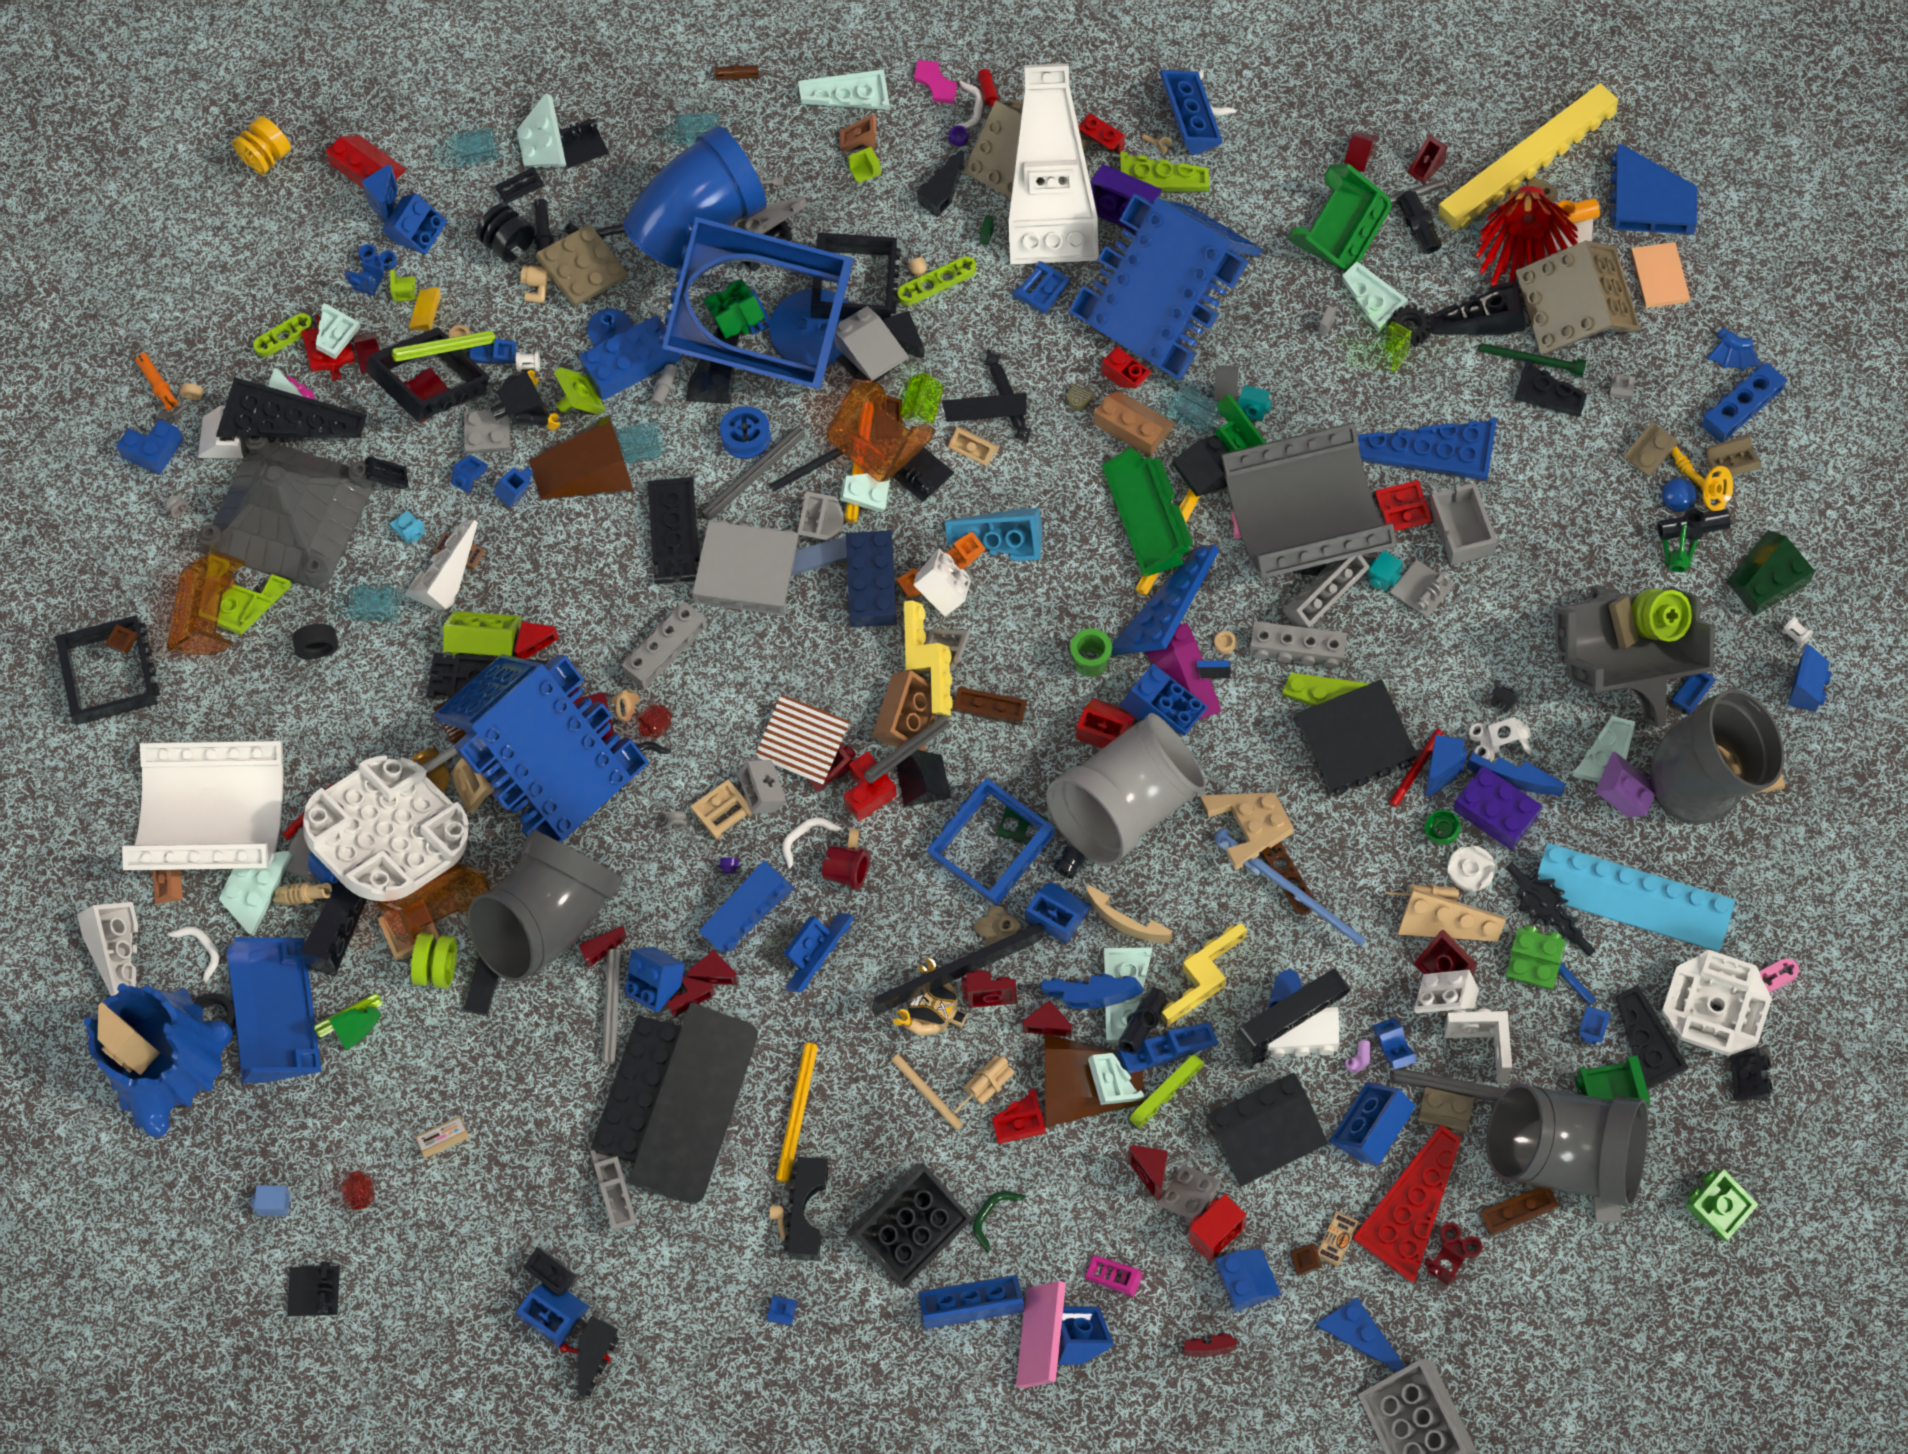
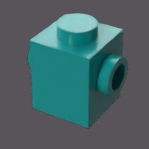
[1238,385,1273,422]
[1367,550,1403,591]

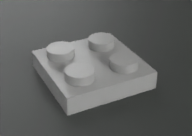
[464,410,511,454]

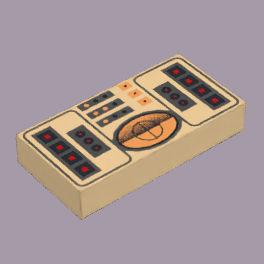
[1318,1211,1359,1267]

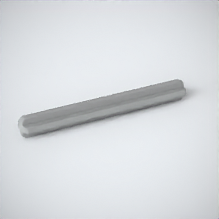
[602,949,621,1064]

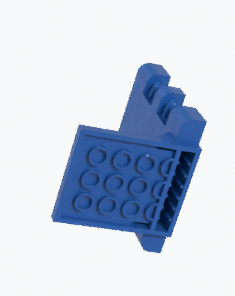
[1068,194,1263,380]
[433,654,649,843]

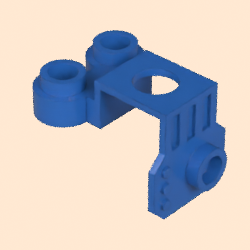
[344,244,397,296]

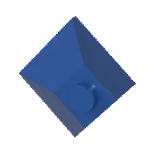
[1058,1306,1114,1365]

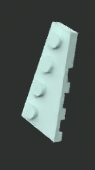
[798,69,890,110]
[1104,948,1153,1043]

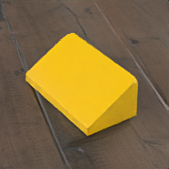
[409,287,441,332]

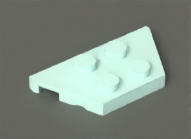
[517,94,566,168]
[219,851,292,936]

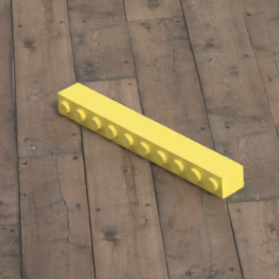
[1438,83,1619,231]

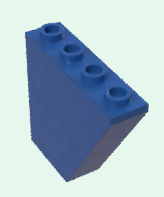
[1610,144,1697,235]

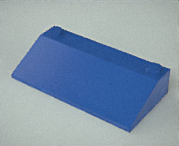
[226,937,321,1083]

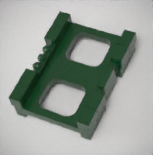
[996,806,1048,845]

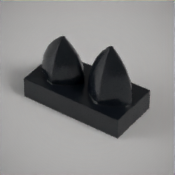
[523,1247,577,1296]

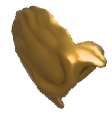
[411,744,450,792]

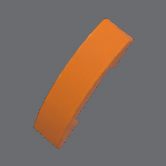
[896,532,985,598]

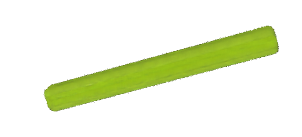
[391,330,495,362]

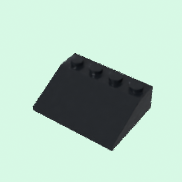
[1206,1072,1328,1187]
[846,1163,973,1289]

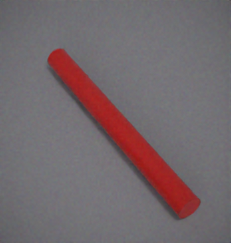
[1389,728,1444,808]

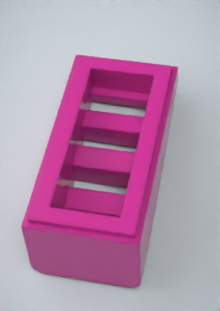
[1084,1255,1143,1297]

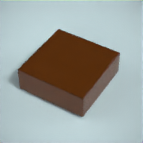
[105,624,138,655]
[1290,1243,1322,1276]

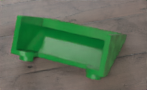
[1287,164,1391,271]

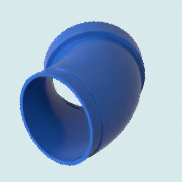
[623,125,767,269]

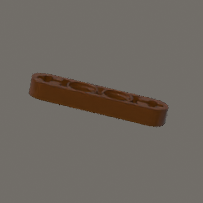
[1260,842,1314,916]

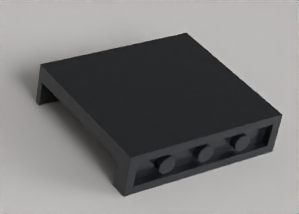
[1293,679,1417,796]

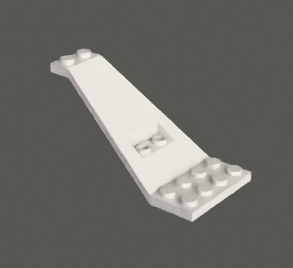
[1009,63,1099,264]

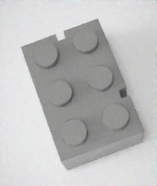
[1429,483,1498,565]

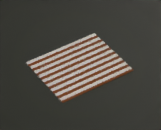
[756,694,850,784]

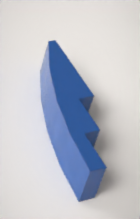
[1467,752,1566,796]
[1116,1022,1219,1074]

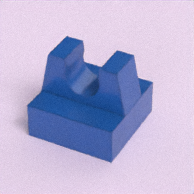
[767,1295,797,1326]

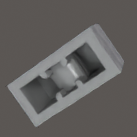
[737,760,786,814]

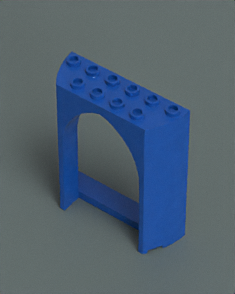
[659,217,854,389]

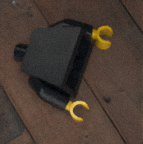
[490,370,561,431]

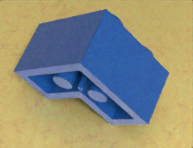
[116,419,184,475]

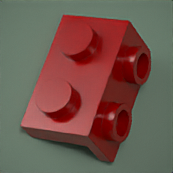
[1078,113,1125,154]

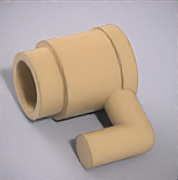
[521,265,551,303]

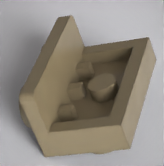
[1707,435,1761,477]

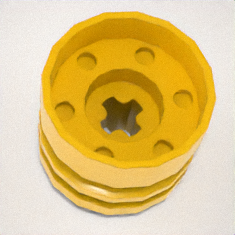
[232,116,291,175]

